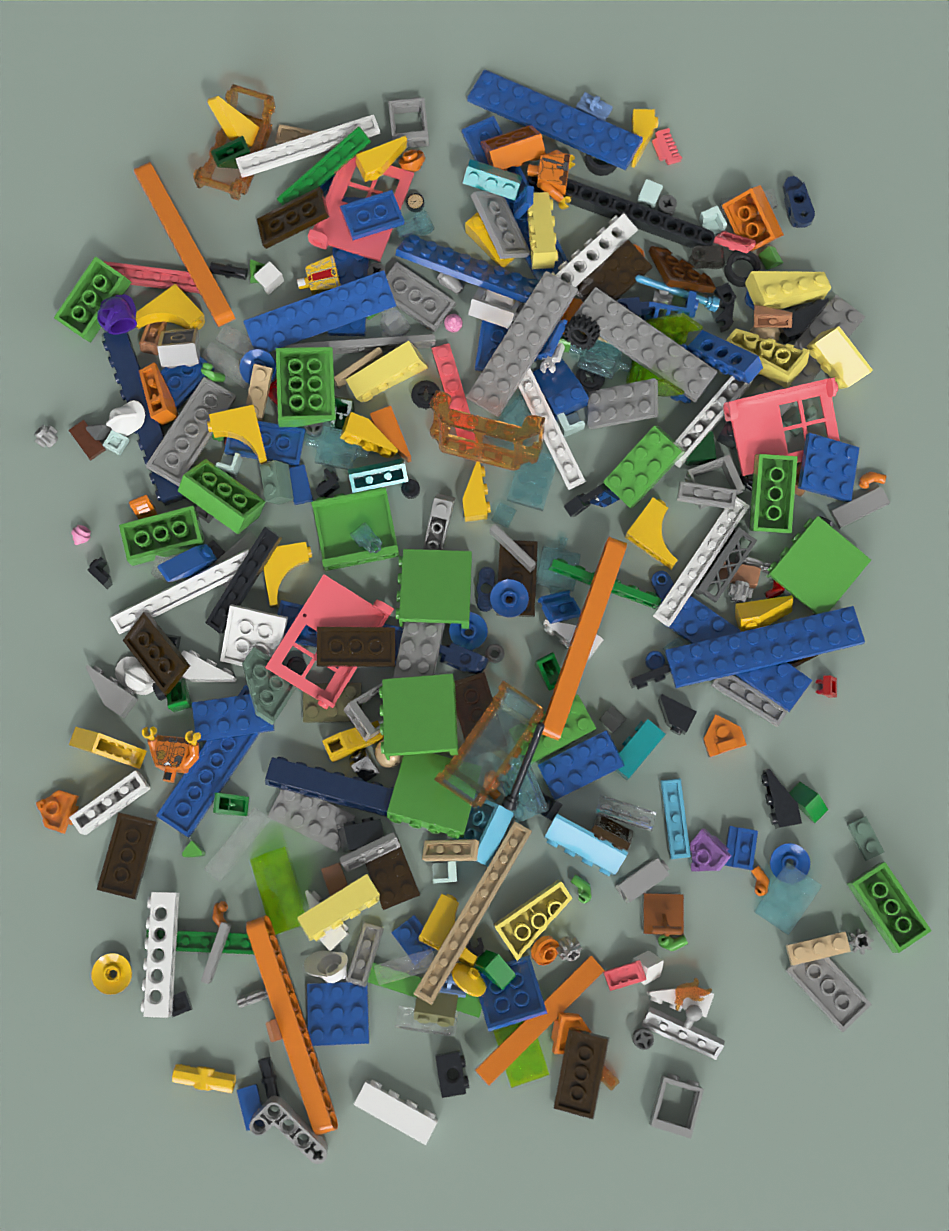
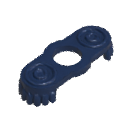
[477,567,495,612]

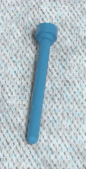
[635,275,720,312]

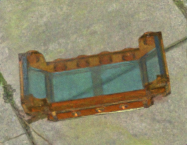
[434,680,544,809]

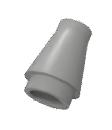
[437,273,464,295]

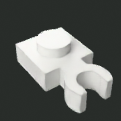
[540,343,565,373]

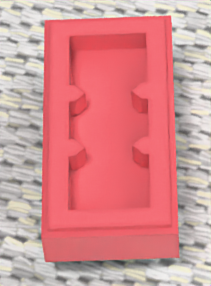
[714,231,756,253]
[604,960,647,991]

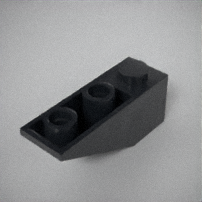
[779,298,829,344]
[761,769,802,829]

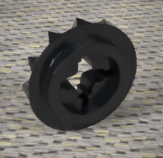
[576,364,605,392]
[411,380,441,410]

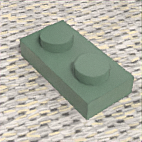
[847,816,884,861]

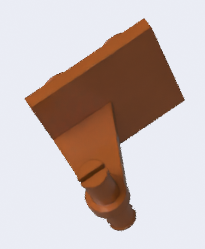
[643,893,684,937]

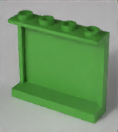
[311,487,399,571]
[766,516,871,614]
[396,549,472,629]
[379,674,458,760]
[387,753,482,839]

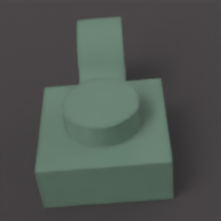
[783,405,818,437]

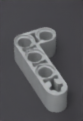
[249,1096,328,1164]

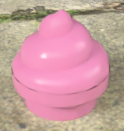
[444,314,463,332]
[71,525,91,545]

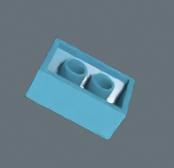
[453,795,514,867]

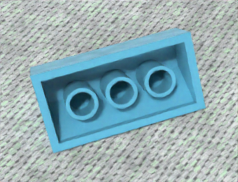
[544,814,628,876]

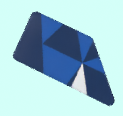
[590,489,620,508]

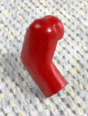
[764,580,785,599]

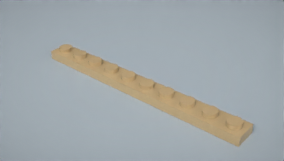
[414,822,532,1005]

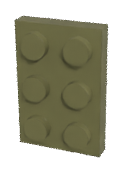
[303,682,362,723]

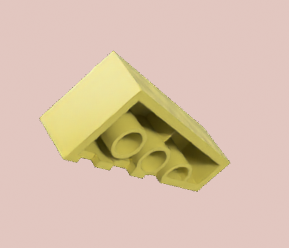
[527,192,558,269]
[745,271,831,309]
[725,329,810,388]
[346,341,428,402]
[297,874,380,941]
[493,879,572,961]

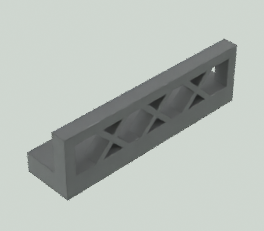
[693,527,757,602]

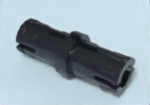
[209,262,248,280]
[258,1057,280,1100]

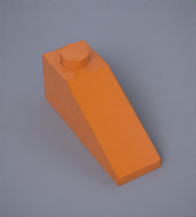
[139,362,178,425]
[370,406,411,463]

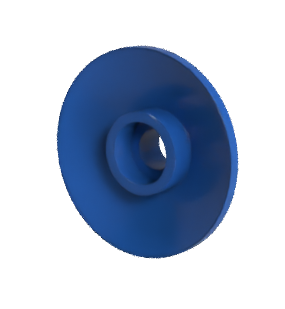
[240,349,277,385]
[490,579,529,618]
[449,612,488,650]
[770,843,810,883]

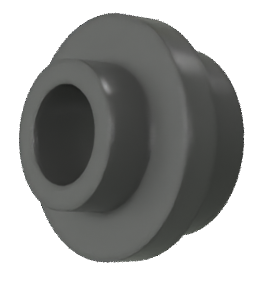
[485,644,504,663]

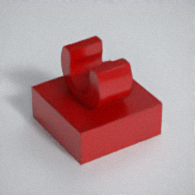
[816,675,837,698]

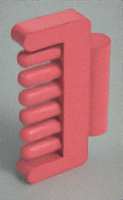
[652,128,682,165]

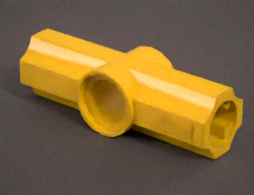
[172,1064,236,1093]

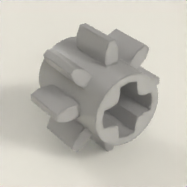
[652,290,673,311]
[34,425,58,448]
[728,581,753,603]
[848,929,874,954]
[556,936,582,961]

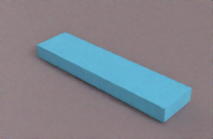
[661,778,691,859]

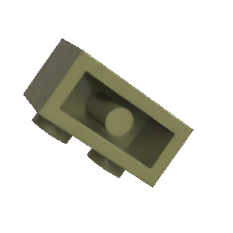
[413,992,458,1027]

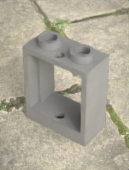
[388,97,429,148]
[468,287,525,329]
[684,455,745,509]
[344,683,383,742]
[615,858,669,903]
[649,1073,704,1138]

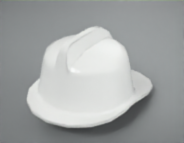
[106,401,145,436]
[115,657,155,695]
[303,951,348,983]

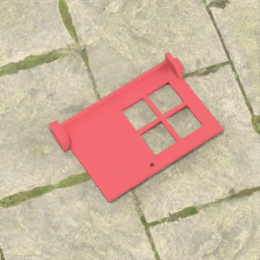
[308,151,414,262]
[723,377,840,476]
[265,574,394,710]

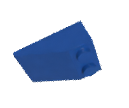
[532,358,589,420]

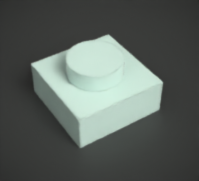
[103,430,130,456]

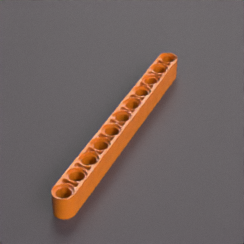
[133,162,235,327]
[542,537,627,740]
[246,915,338,1136]

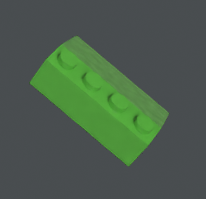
[276,347,336,427]

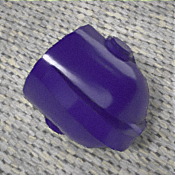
[97,295,137,335]

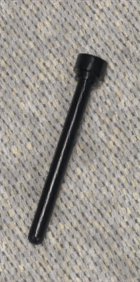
[502,722,545,811]

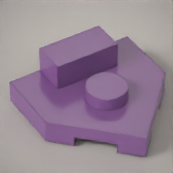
[690,829,732,872]

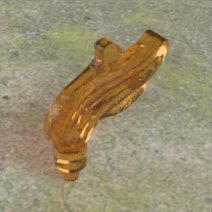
[674,978,712,1011]

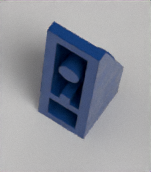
[157,544,217,582]

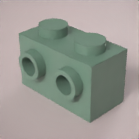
[260,460,294,505]

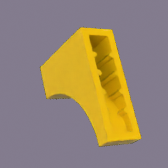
[136,284,205,330]
[207,404,267,465]
[625,498,678,570]
[263,542,312,608]
[69,727,147,769]
[419,894,477,968]

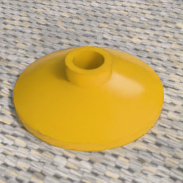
[91,953,132,995]
[451,963,486,997]

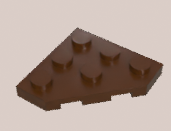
[648,246,716,293]

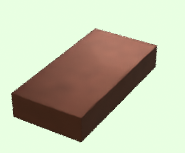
[69,420,106,461]

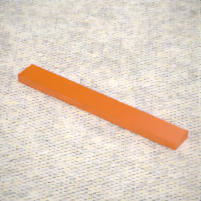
[475,955,605,1086]

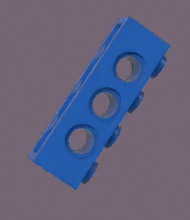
[688,330,763,384]

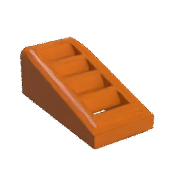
[129,495,158,519]

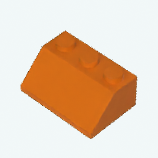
[481,125,546,171]
[722,185,784,252]

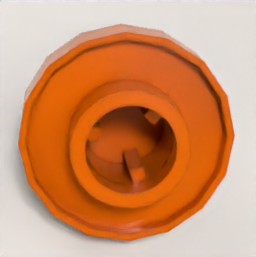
[399,149,426,172]
[531,936,559,966]

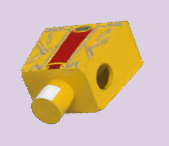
[297,256,341,296]

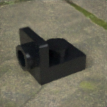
[316,468,340,498]
[87,557,113,590]
[349,748,380,782]
[529,791,563,821]

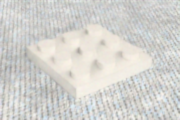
[220,604,288,666]

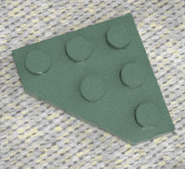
[242,647,297,725]

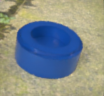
[645,651,665,670]

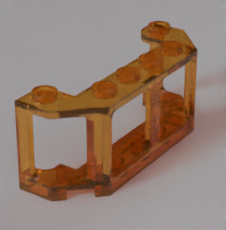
[193,84,276,200]
[430,390,545,471]

